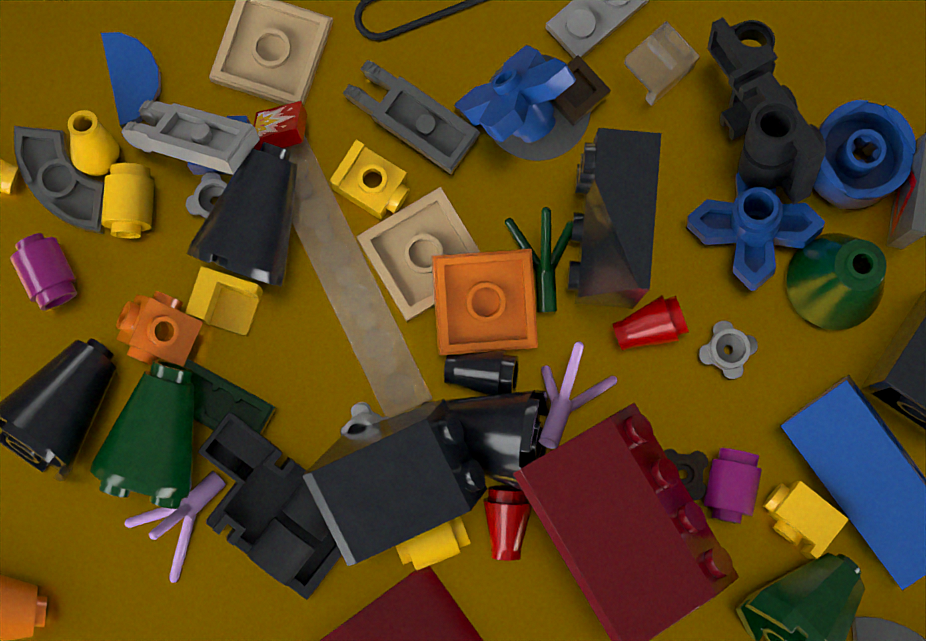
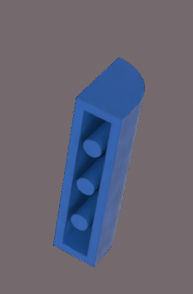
[781,375,926,590]

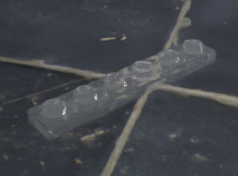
[283,135,433,418]

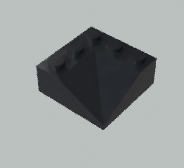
[567,128,662,309]

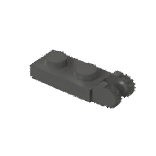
[343,60,480,175]

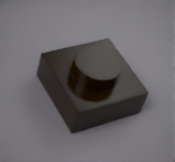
[549,55,611,127]

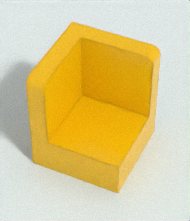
[185,266,263,336]

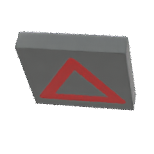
[886,132,926,249]

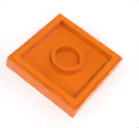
[431,248,538,355]

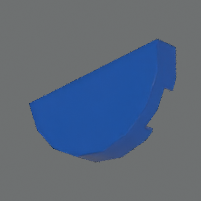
[101,32,161,129]

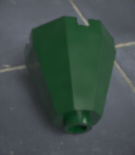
[736,552,865,641]

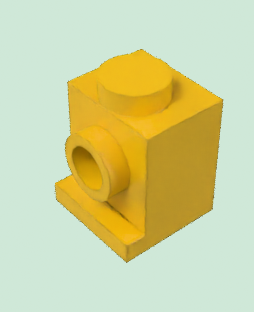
[329,139,410,221]
[763,481,849,559]

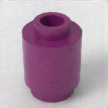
[10,233,77,310]
[703,448,762,524]

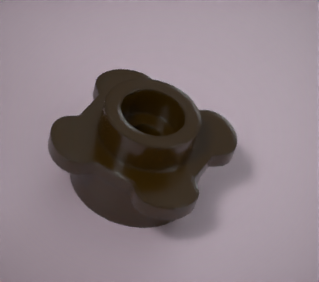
[664,449,708,500]

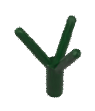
[504,207,572,312]

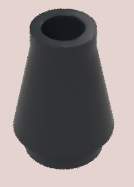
[444,350,519,395]

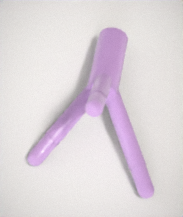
[539,341,617,449]
[125,471,226,583]

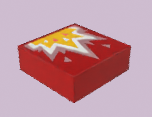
[253,101,307,151]

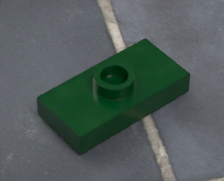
[184,359,276,435]

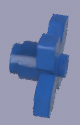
[454,45,576,143]
[687,172,825,291]

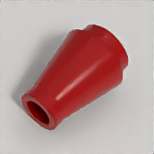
[612,295,689,351]
[483,485,532,561]

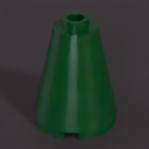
[785,233,887,331]

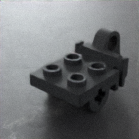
[707,17,826,205]
[198,411,342,600]

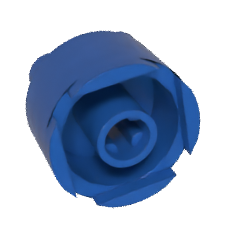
[813,100,916,209]

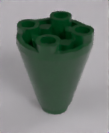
[90,360,194,509]

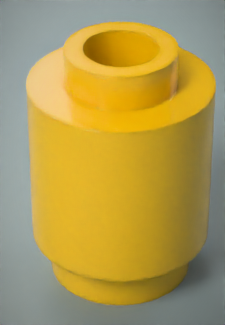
[101,163,155,239]
[396,516,471,571]

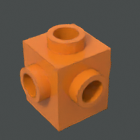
[116,291,203,366]

